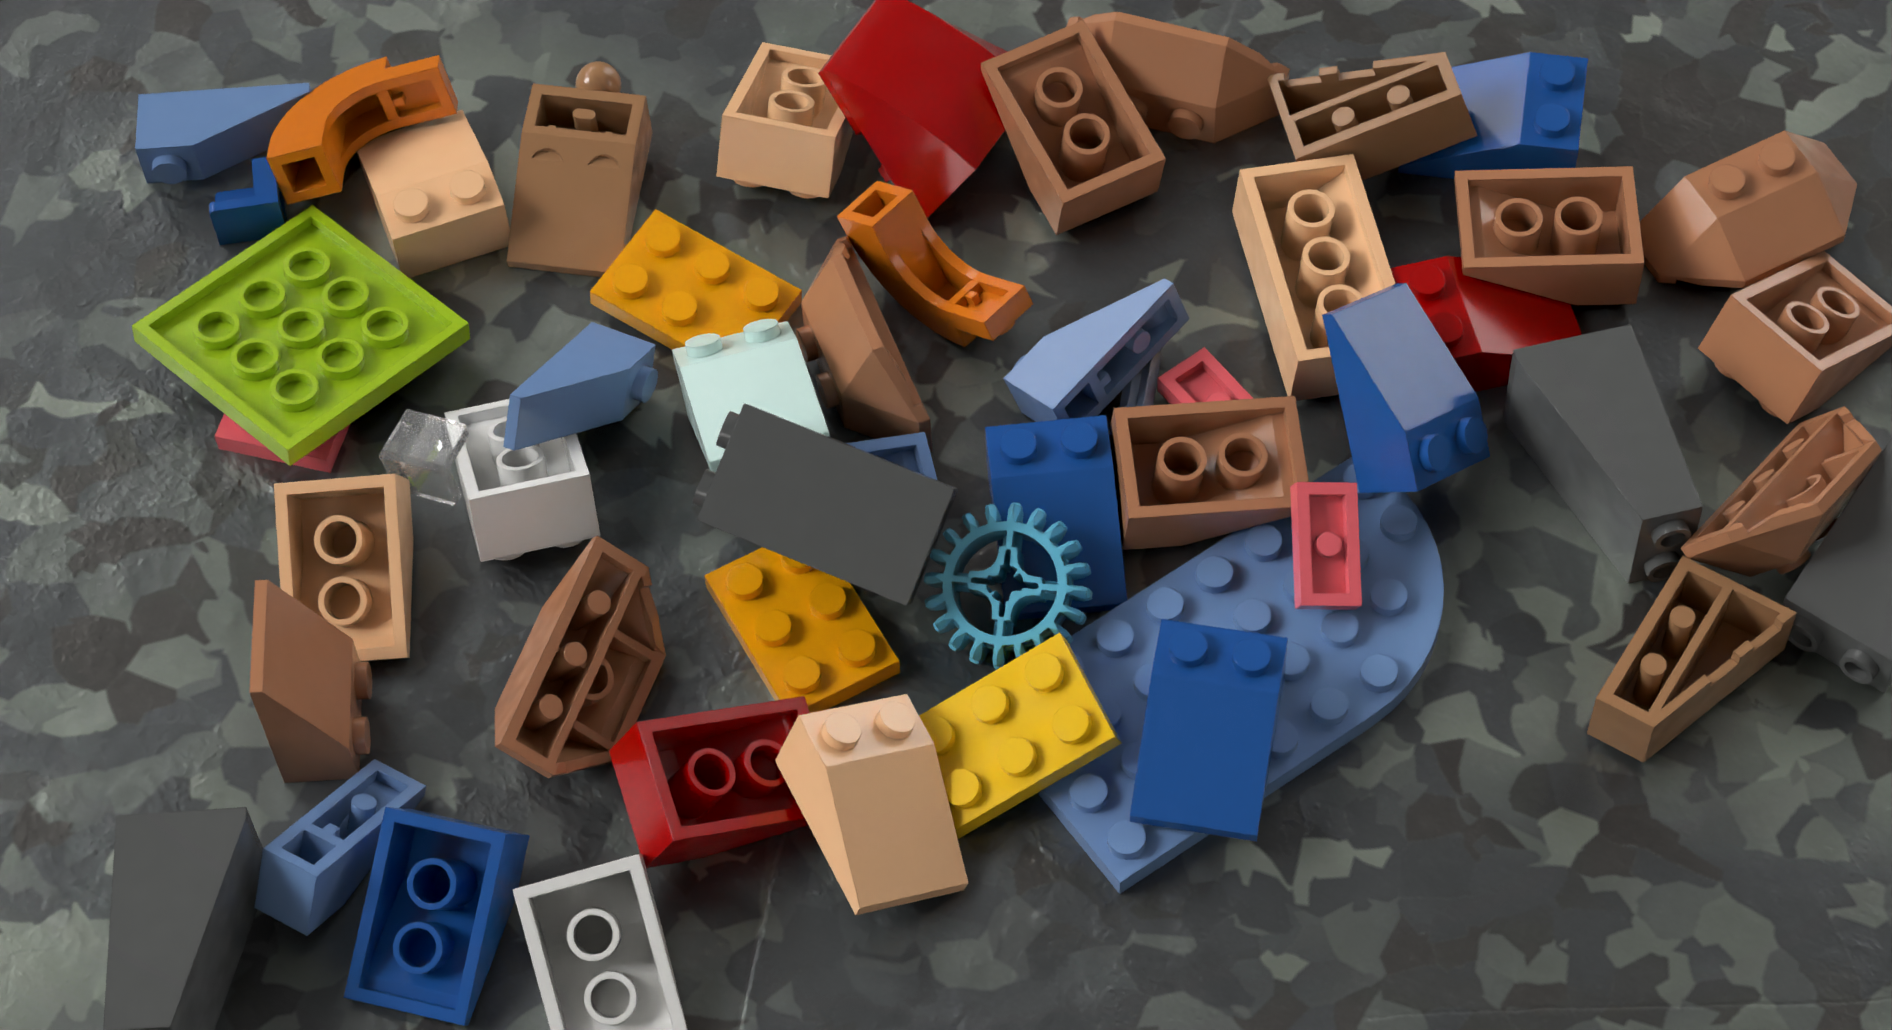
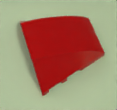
[818,0,1008,218]

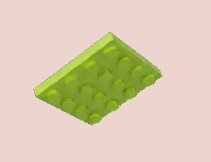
[131,205,470,466]

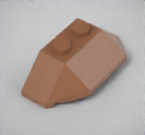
[1066,12,1290,143]
[1640,130,1857,288]
[796,236,933,452]
[1681,406,1882,577]
[494,535,666,778]

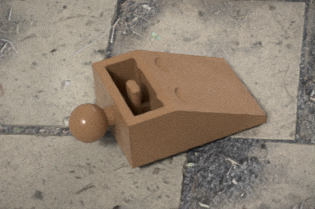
[506,61,653,277]

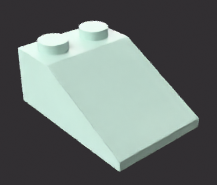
[672,319,830,472]

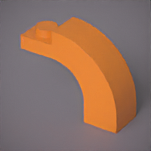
[266,55,458,205]
[837,181,1033,347]

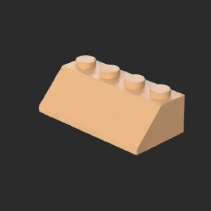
[1232,154,1395,401]

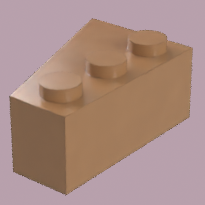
[1267,52,1477,181]
[1587,556,1797,763]

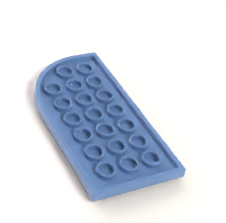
[1038,457,1444,894]

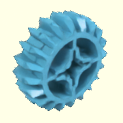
[924,502,1092,670]

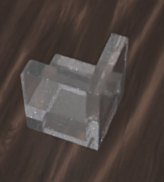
[379,409,469,506]

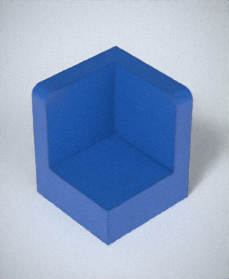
[209,157,287,245]

